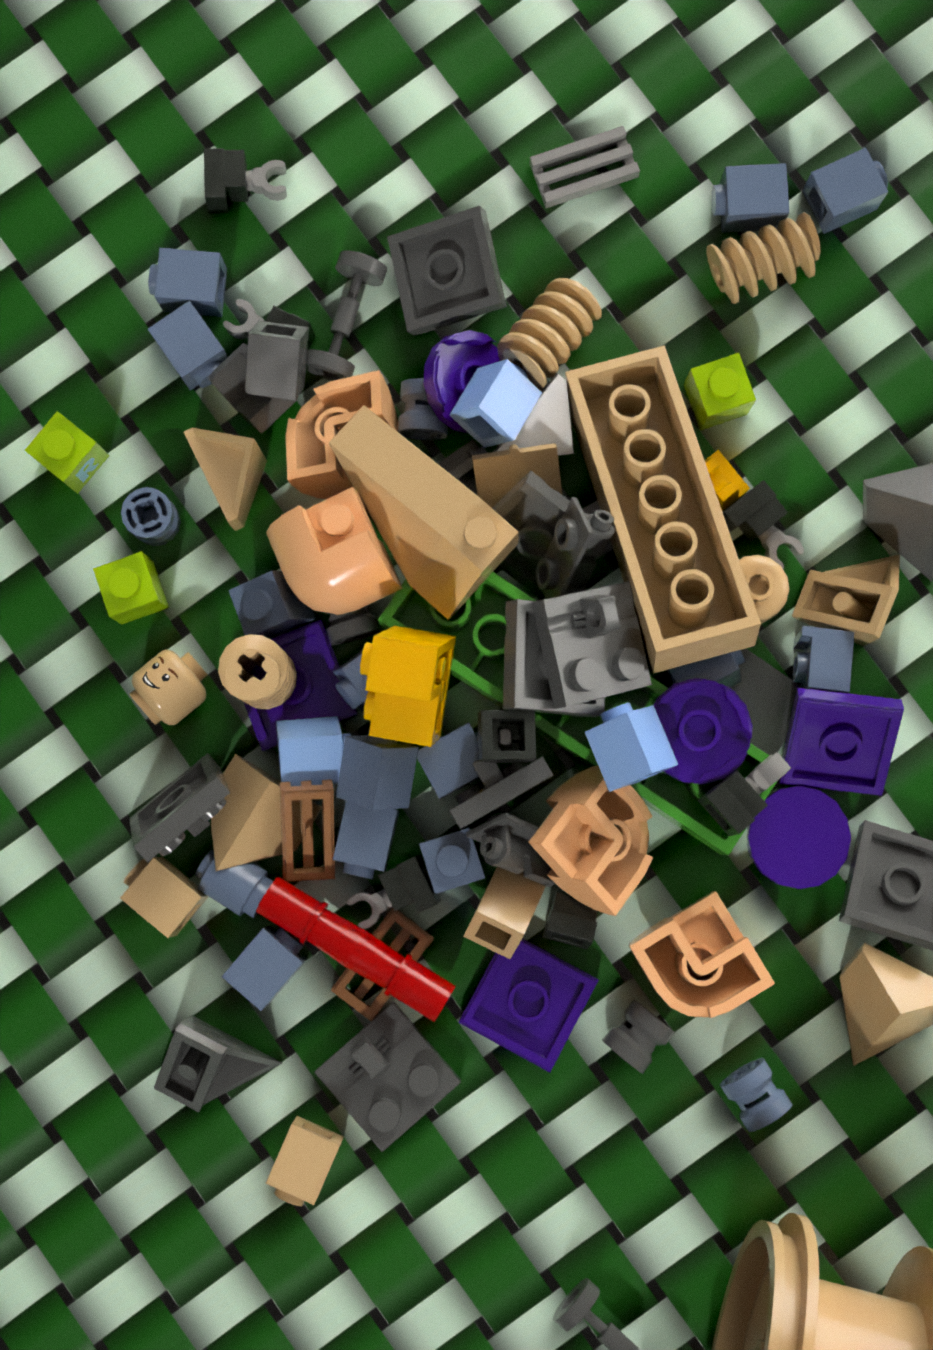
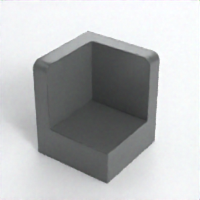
[245,320,309,401]
[209,343,298,434]

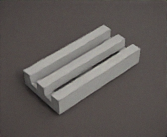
[529,126,640,209]

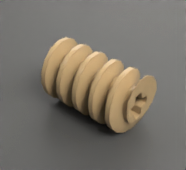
[706,212,821,304]
[497,278,602,391]
[218,634,297,709]

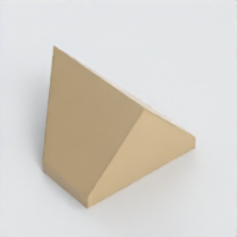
[184,427,267,531]
[792,554,900,646]
[211,754,322,871]
[840,943,933,1066]

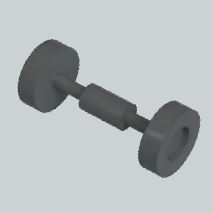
[306,250,387,381]
[553,1278,639,1350]

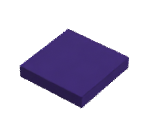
[244,620,358,752]
[779,687,904,796]
[458,938,599,1072]

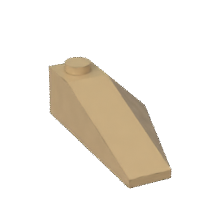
[329,405,519,621]

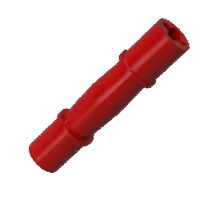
[256,876,456,1022]

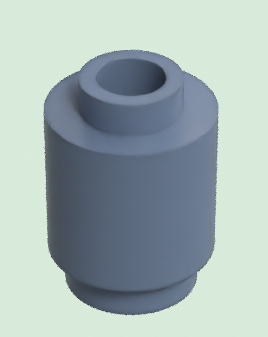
[195,850,273,918]

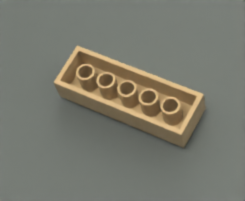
[565,345,761,674]

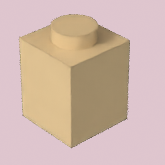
[120,857,208,938]
[463,867,546,959]
[266,1116,344,1206]

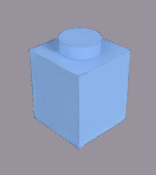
[450,359,542,448]
[585,702,678,792]
[276,716,351,786]

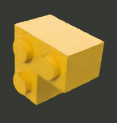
[360,626,456,747]

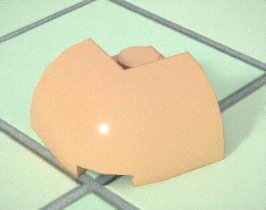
[286,370,398,499]
[266,487,403,615]
[529,766,653,916]
[628,891,775,1018]

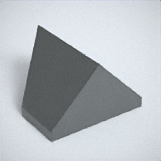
[863,463,933,582]
[154,1015,282,1112]

